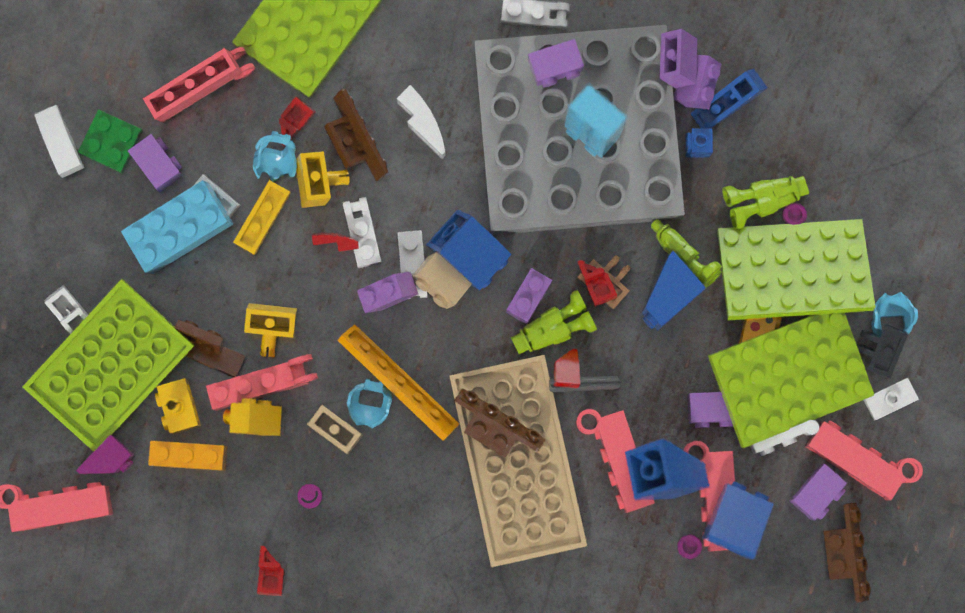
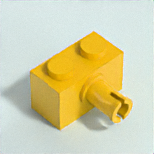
[296,151,349,208]
[244,303,297,357]
[155,378,201,434]
[223,398,282,436]

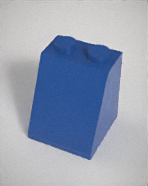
[426,209,512,290]
[642,251,706,331]
[625,439,710,500]
[702,481,774,559]

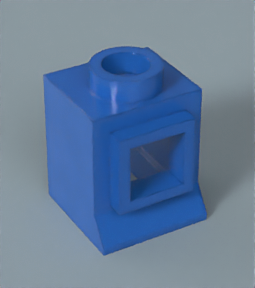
[685,128,713,158]

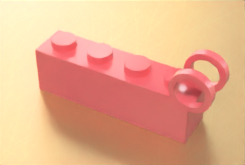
[143,47,255,123]
[206,354,318,411]
[576,409,655,513]
[805,420,923,500]
[683,441,735,551]
[0,482,113,532]

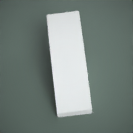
[397,85,446,159]
[34,105,84,178]
[44,285,88,334]

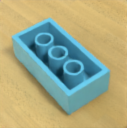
[564,84,627,158]
[121,180,234,274]

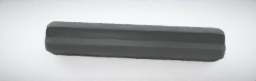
[549,376,620,392]

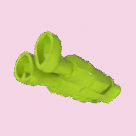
[722,176,809,230]
[651,219,722,289]
[511,290,597,354]

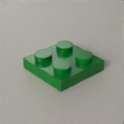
[78,109,143,173]

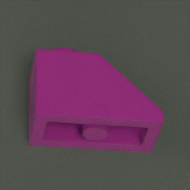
[76,435,135,474]

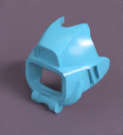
[253,131,297,182]
[871,292,918,336]
[347,378,393,428]

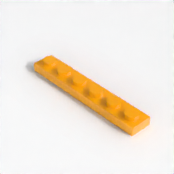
[337,324,459,441]

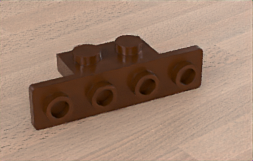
[324,88,388,181]
[174,319,245,378]
[454,388,545,458]
[824,503,871,602]

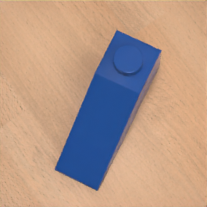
[691,69,768,129]

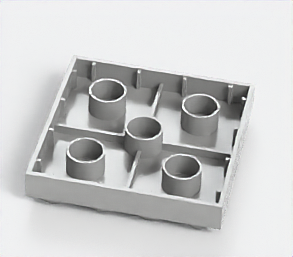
[474,25,685,235]

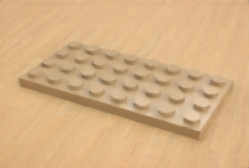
[450,355,587,567]

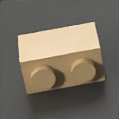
[412,252,472,309]
[307,405,363,455]

